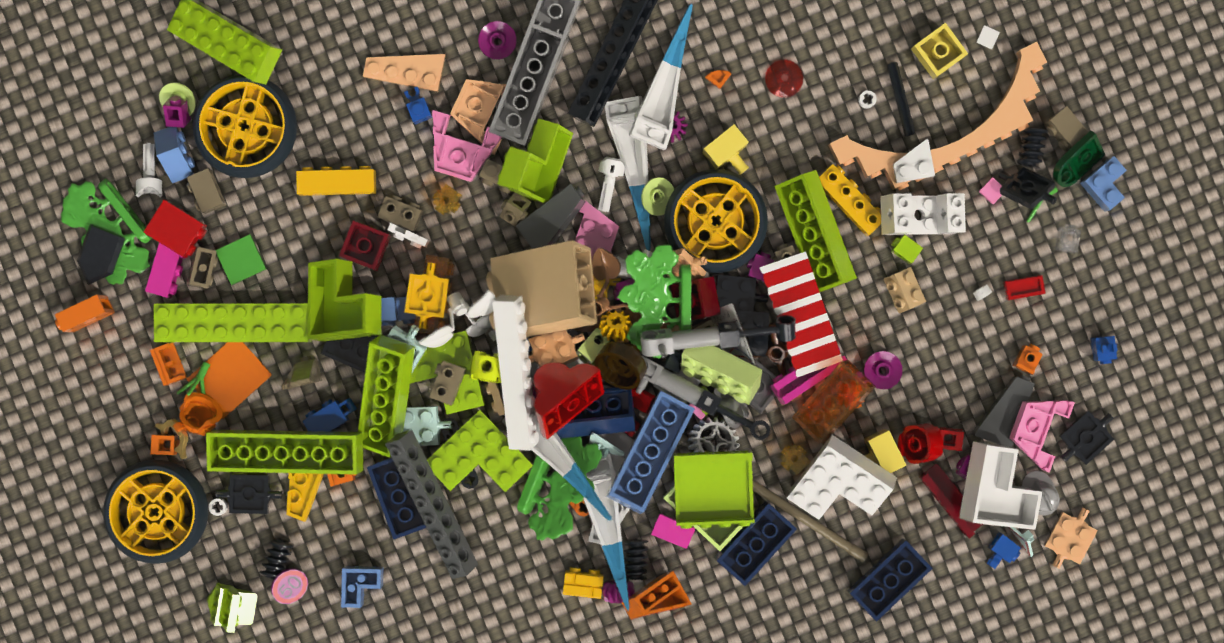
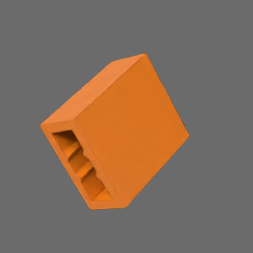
[55,295,115,332]

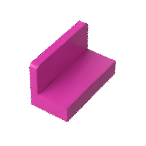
[651,514,695,549]

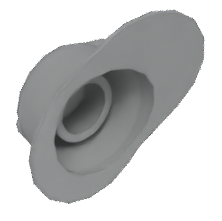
[713,388,749,429]
[1022,471,1060,516]

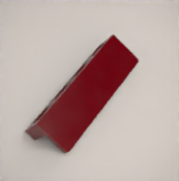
[919,464,983,539]

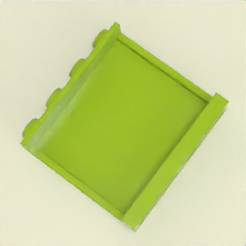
[673,450,755,529]

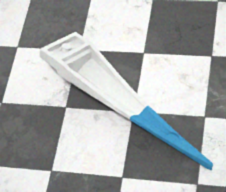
[629,4,693,150]
[605,96,651,251]
[502,407,612,520]
[583,454,629,610]

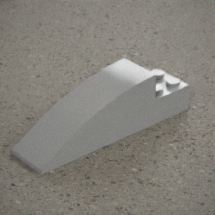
[489,0,582,146]

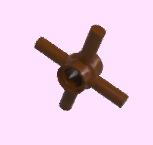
[753,323,789,376]

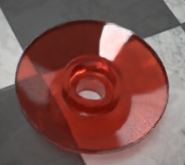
[765,60,803,98]

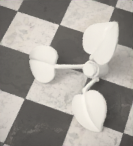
[418,290,496,348]

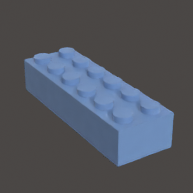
[606,391,695,514]

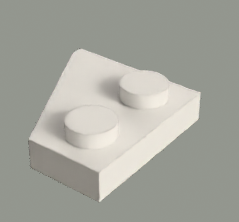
[893,139,935,183]

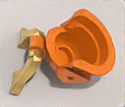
[155,392,222,459]

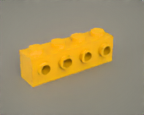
[819,164,881,237]
[296,166,376,196]

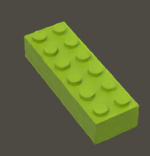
[167,0,282,85]
[774,170,857,292]
[358,335,415,458]

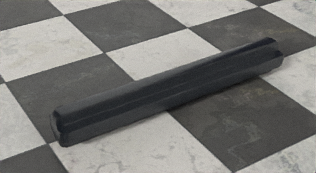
[887,62,915,137]

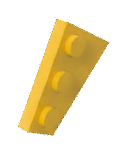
[286,473,324,522]

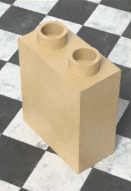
[486,240,597,338]

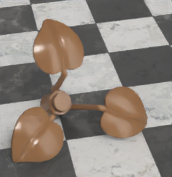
[573,248,641,332]

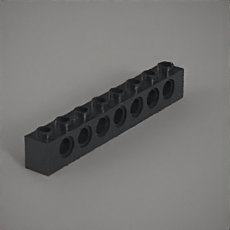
[568,0,658,127]

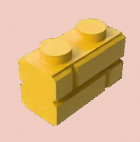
[563,567,604,599]

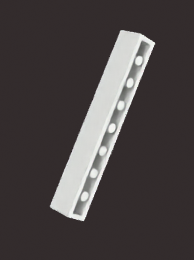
[492,295,539,450]

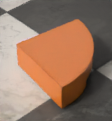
[705,70,732,89]

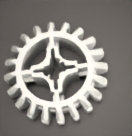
[688,417,740,453]

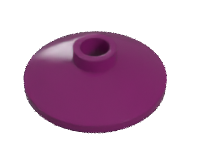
[478,21,517,60]
[864,351,903,390]

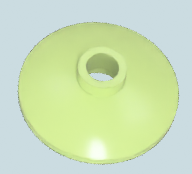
[159,82,196,116]
[641,177,674,216]

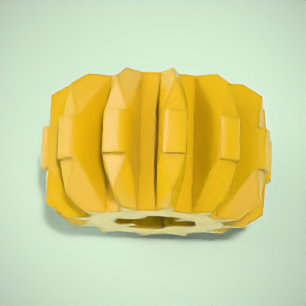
[599,309,632,342]

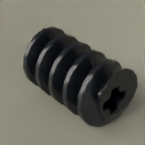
[1017,127,1048,169]
[259,537,294,579]
[624,539,649,580]

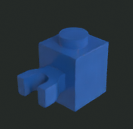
[404,86,433,125]
[1091,336,1118,364]
[986,532,1021,569]

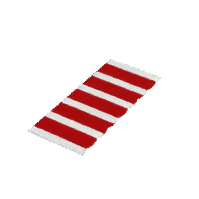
[760,252,843,377]

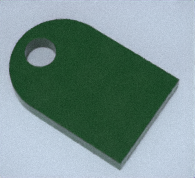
[1053,130,1106,187]

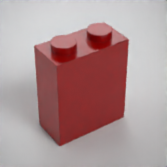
[143,200,207,258]

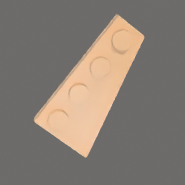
[363,54,446,92]

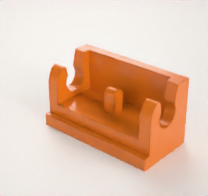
[150,342,187,386]

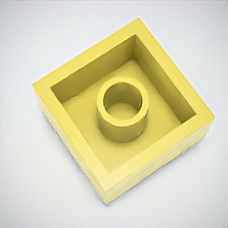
[911,23,968,80]

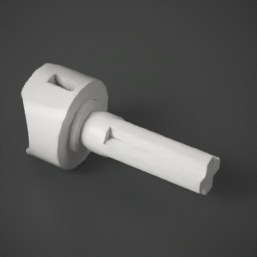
[136,143,162,197]
[598,157,625,212]

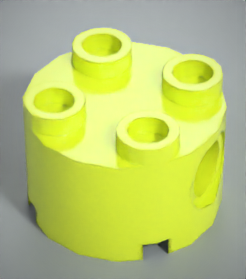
[470,351,502,384]

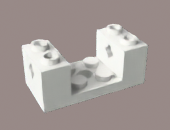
[880,193,966,235]

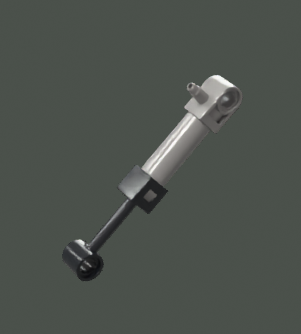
[641,315,796,357]
[636,356,771,441]

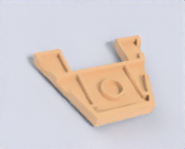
[450,79,506,155]

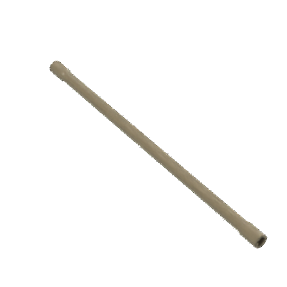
[637,411,869,563]

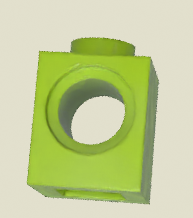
[891,235,923,264]

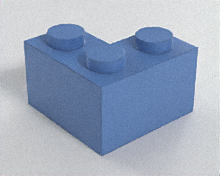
[154,127,195,183]
[1080,156,1127,212]
[381,297,419,326]
[341,566,384,608]

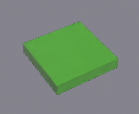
[215,234,267,285]

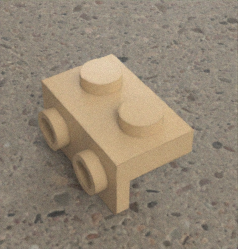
[884,267,926,313]

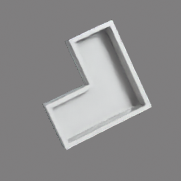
[787,435,897,520]
[959,441,1042,530]

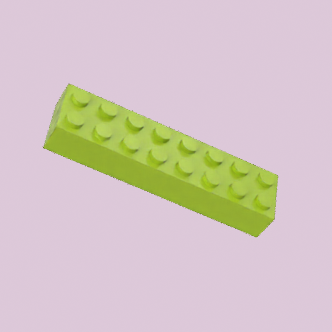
[154,303,312,342]
[206,430,363,474]

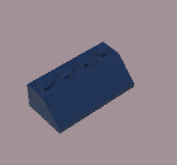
[557,388,636,439]

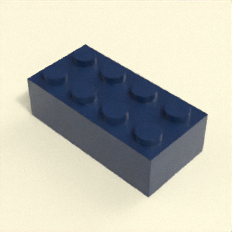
[367,458,427,540]
[714,500,797,586]
[847,538,933,622]

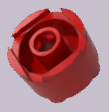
[898,423,943,464]

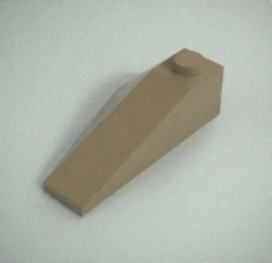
[281,356,322,390]

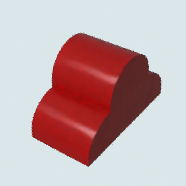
[533,362,604,439]

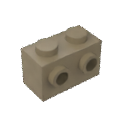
[1044,106,1088,152]
[479,159,515,194]
[186,168,227,214]
[377,195,423,233]
[186,247,218,289]
[428,361,466,405]

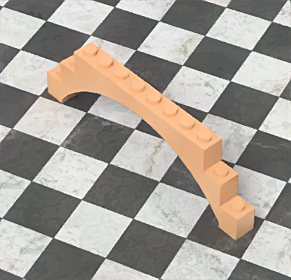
[828,42,1047,191]

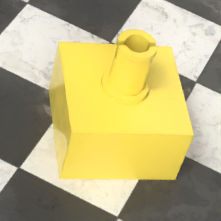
[702,124,749,175]
[863,429,907,473]

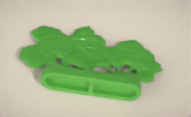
[61,179,152,285]
[617,245,691,359]
[517,437,602,541]

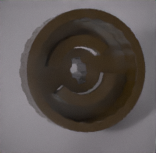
[595,341,647,390]

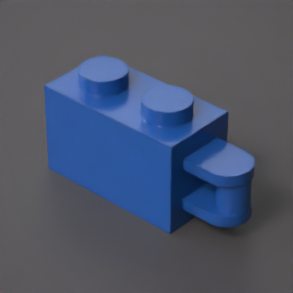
[302,398,357,432]

